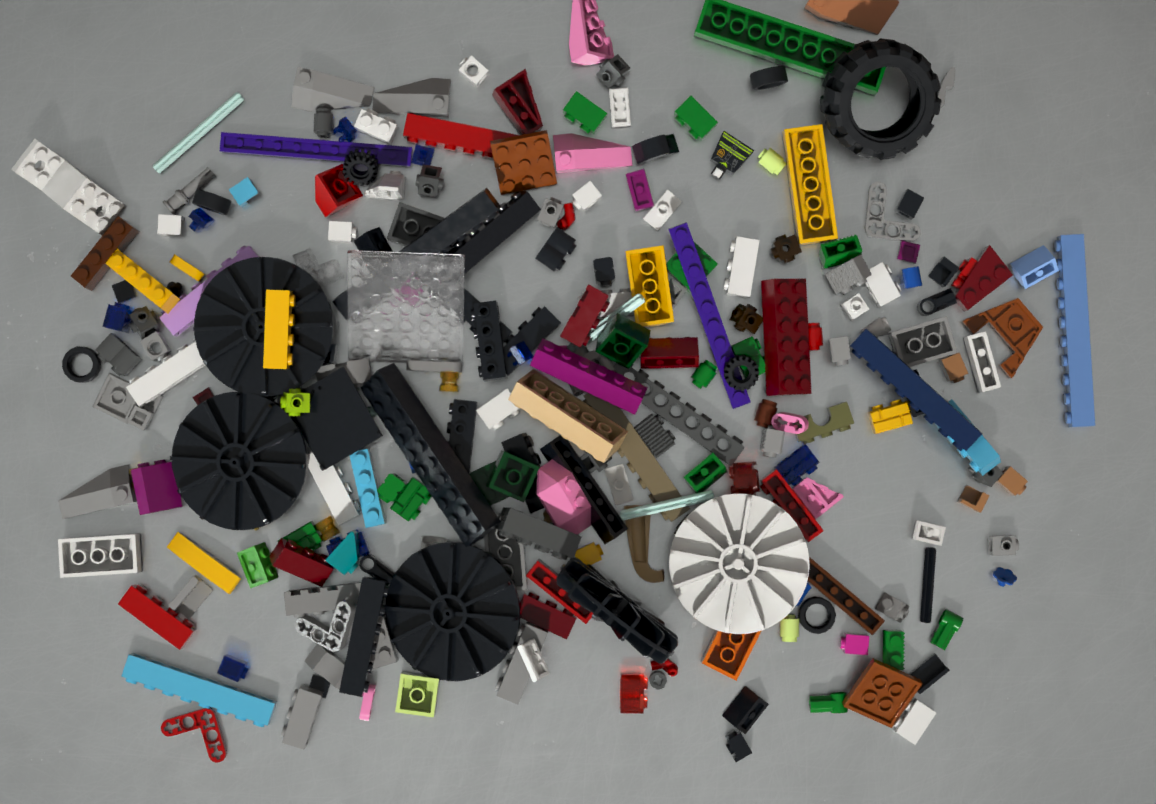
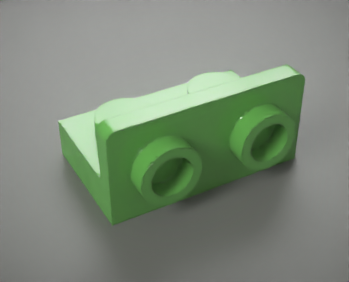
[237,542,278,589]

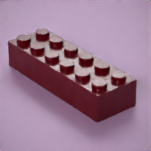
[761,279,812,396]

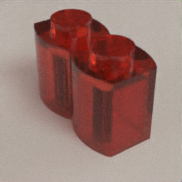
[620,673,648,714]

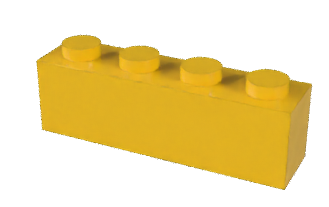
[105,249,180,314]
[263,290,295,369]

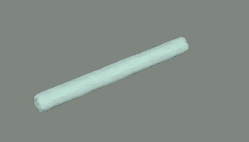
[153,92,244,173]

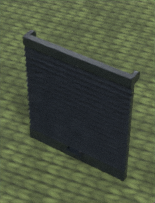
[292,367,383,471]

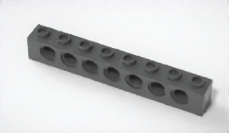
[614,363,745,466]

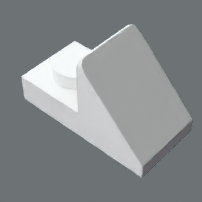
[912,520,946,546]

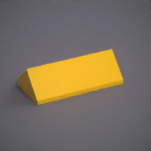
[625,245,674,327]

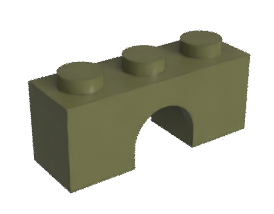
[793,402,854,444]

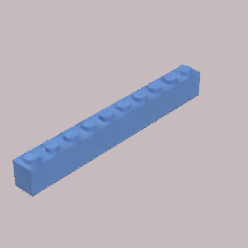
[1054,234,1095,427]

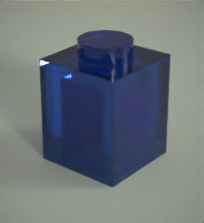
[217,654,249,682]

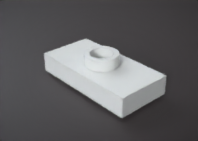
[609,87,631,128]
[643,190,682,232]
[605,464,634,506]
[517,638,550,682]

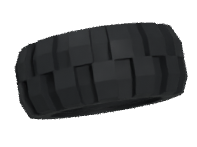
[820,38,941,160]

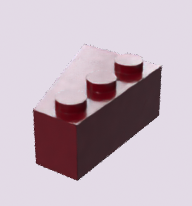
[492,69,543,135]
[954,245,1013,312]
[560,284,610,348]

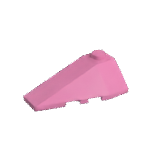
[569,0,614,65]
[553,133,633,173]

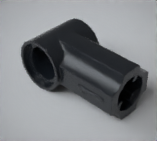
[917,288,957,316]
[359,554,394,586]

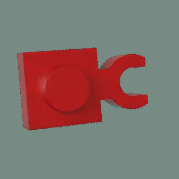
[951,257,978,289]

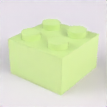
[395,672,440,717]

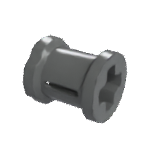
[649,670,667,690]

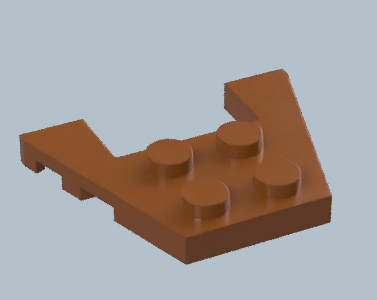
[962,298,1043,378]

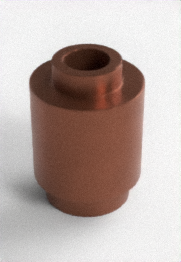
[754,399,778,428]

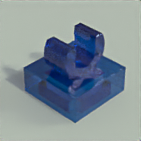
[333,116,357,143]
[411,144,435,166]
[188,208,214,232]
[507,341,534,366]

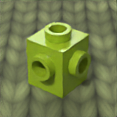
[280,389,310,416]

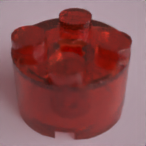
[729,461,760,497]

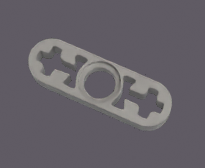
[406,360,462,373]

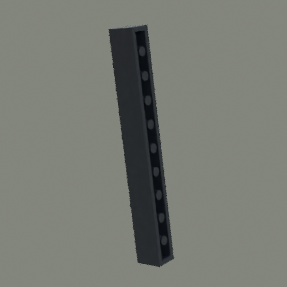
[332,188,501,320]

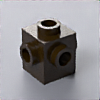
[771,234,802,263]
[729,304,763,335]

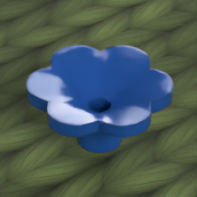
[993,567,1017,587]

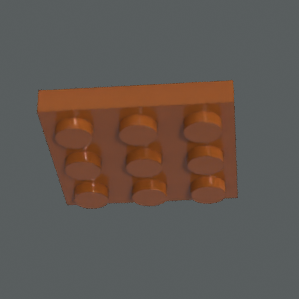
[490,130,557,195]
[842,658,922,728]

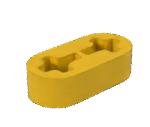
[169,254,204,282]

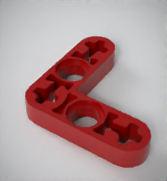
[161,708,227,763]

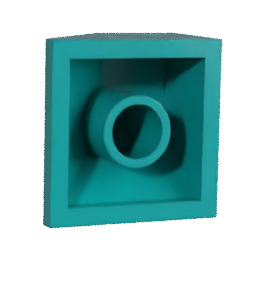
[325,530,359,575]

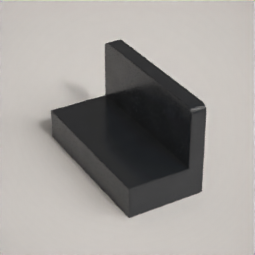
[354,227,394,272]
[909,653,950,694]
[722,686,769,734]

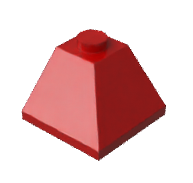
[315,164,363,217]

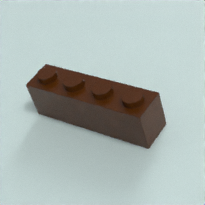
[71,216,139,291]

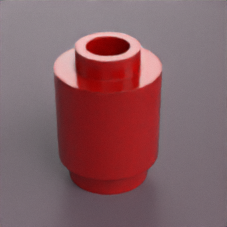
[808,323,823,351]

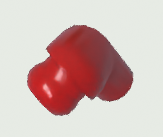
[557,203,575,230]
[650,659,678,677]

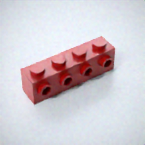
[760,469,824,542]

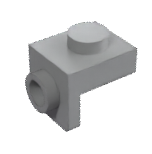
[876,593,910,623]

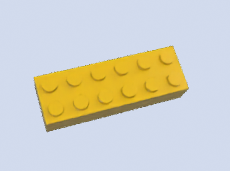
[782,124,838,245]

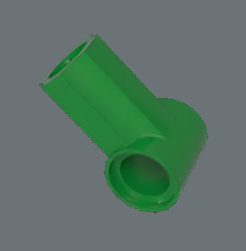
[930,609,964,650]
[809,692,848,713]

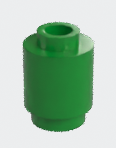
[691,360,718,389]

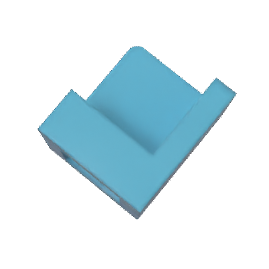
[229,177,258,207]

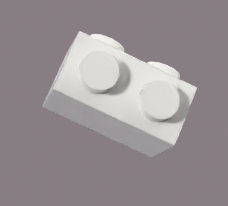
[354,108,398,145]

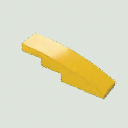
[167,532,241,594]

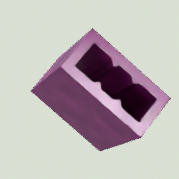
[131,459,183,515]

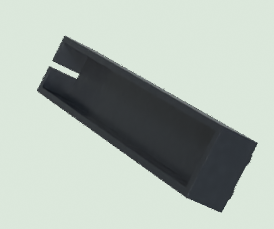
[360,363,501,547]

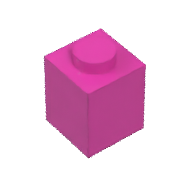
[840,633,869,655]

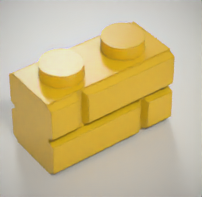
[868,399,913,434]

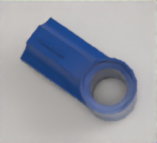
[899,266,922,289]

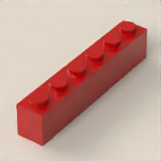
[403,113,518,159]

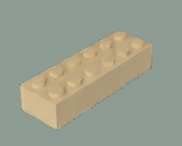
[508,369,628,463]

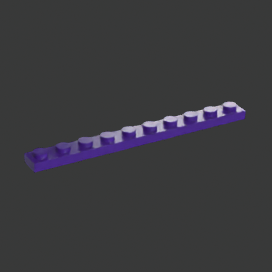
[220,132,413,167]
[668,222,751,409]

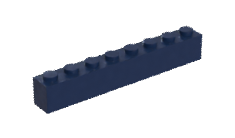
[850,329,983,451]

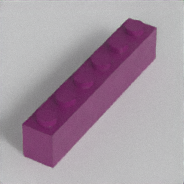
[530,338,648,415]

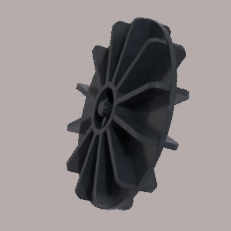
[193,257,334,397]
[170,392,308,530]
[385,542,521,681]
[556,557,678,664]

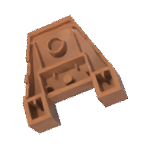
[804,0,899,35]

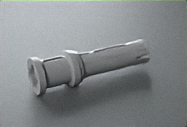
[163,167,215,215]

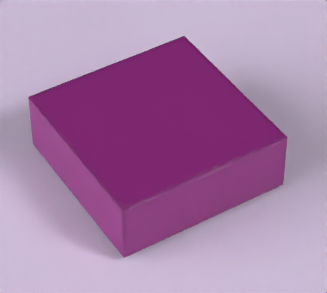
[897,240,920,264]

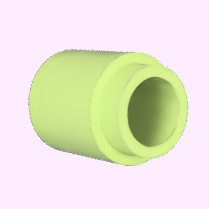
[758,148,787,175]
[780,614,799,642]

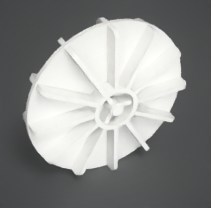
[669,494,810,634]

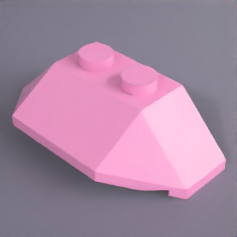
[537,459,591,535]

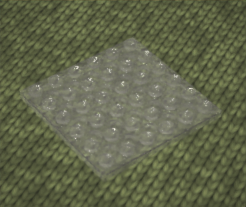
[347,250,465,365]

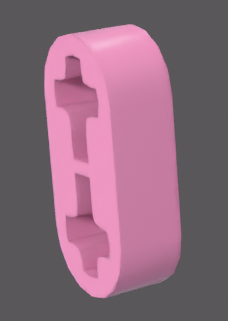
[771,412,809,434]
[359,684,376,721]

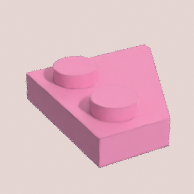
[792,477,844,519]

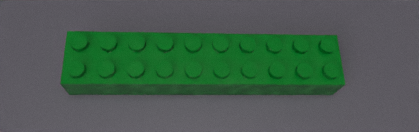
[694,0,886,95]

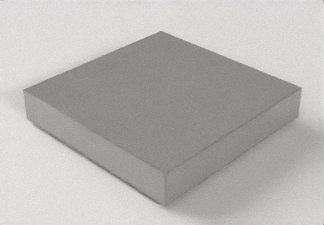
[92,373,137,424]

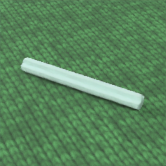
[567,293,645,352]
[620,490,714,521]

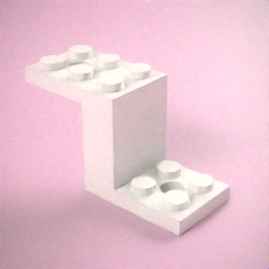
[12,139,125,235]

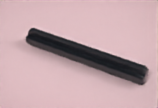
[920,547,936,623]

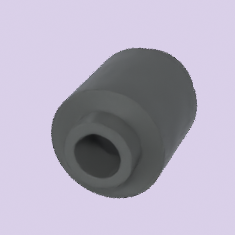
[314,108,333,137]

